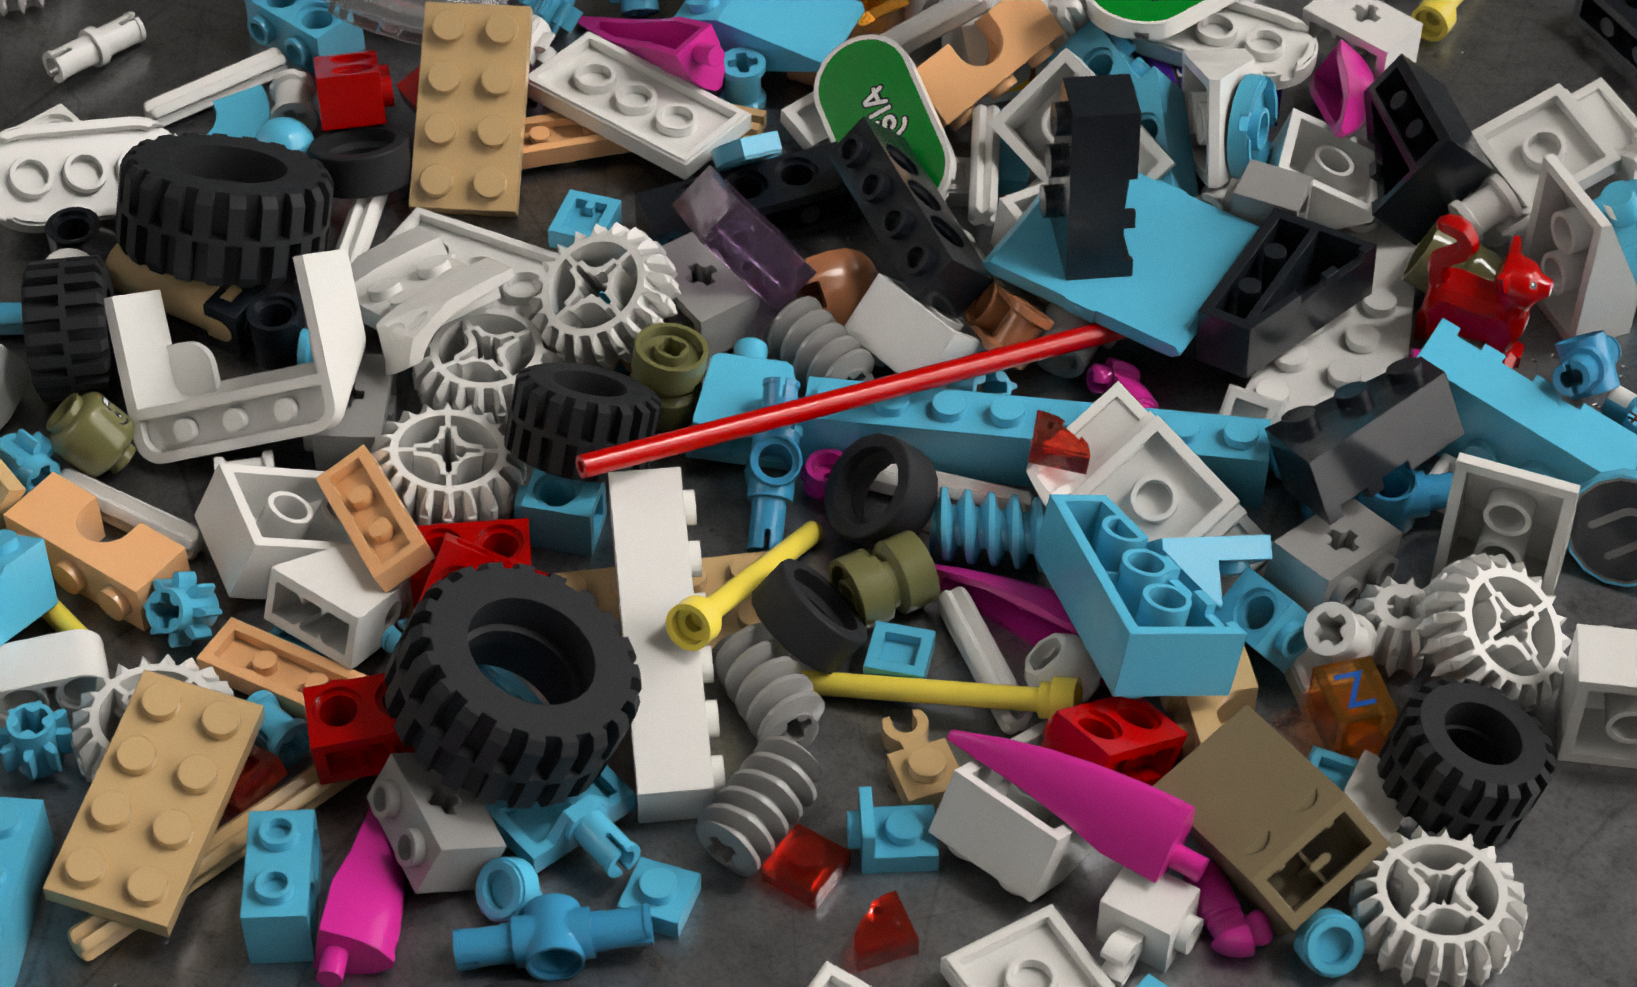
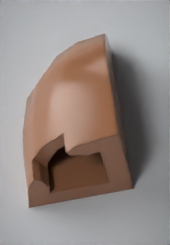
[797,248,878,326]

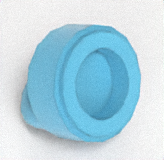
[475,857,543,923]
[1293,908,1365,978]

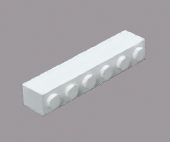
[608,467,726,824]

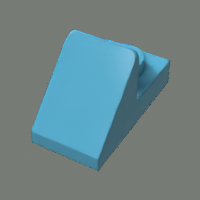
[1146,535,1273,611]

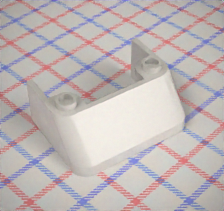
[104,248,366,464]

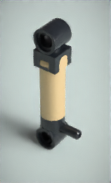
[45,207,306,370]

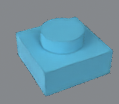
[863,620,936,679]
[617,856,701,939]

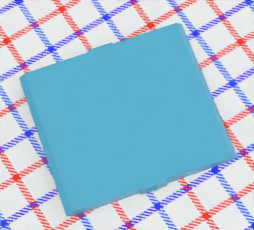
[982,173,1260,357]

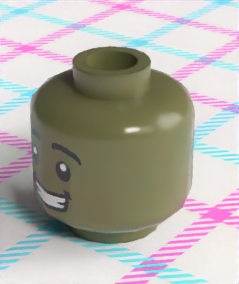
[46,392,136,478]

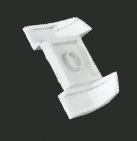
[1449,77,1637,247]
[351,226,515,375]
[1026,381,1273,598]

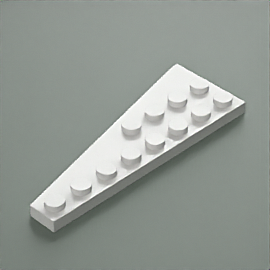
[1245,218,1419,421]

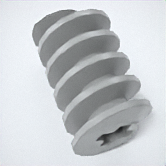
[763,296,874,388]
[712,622,825,749]
[696,735,822,877]

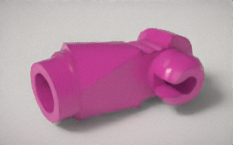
[1086,357,1158,409]
[1183,861,1273,958]

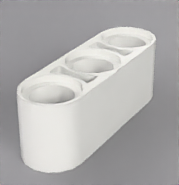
[0,629,110,727]

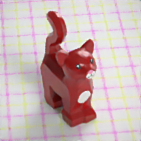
[1414,214,1554,370]

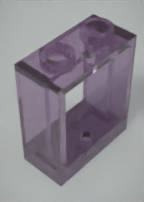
[672,165,817,313]

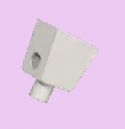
[264,544,411,670]

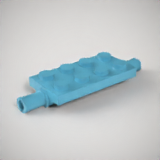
[380,618,641,878]

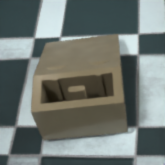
[1153,704,1391,936]

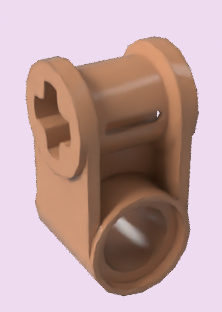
[964,281,1054,370]

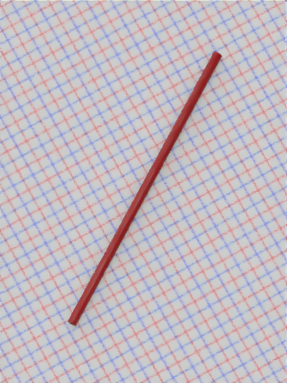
[576,323,1128,479]

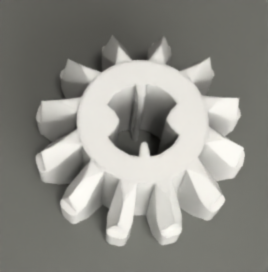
[1351,575,1436,678]

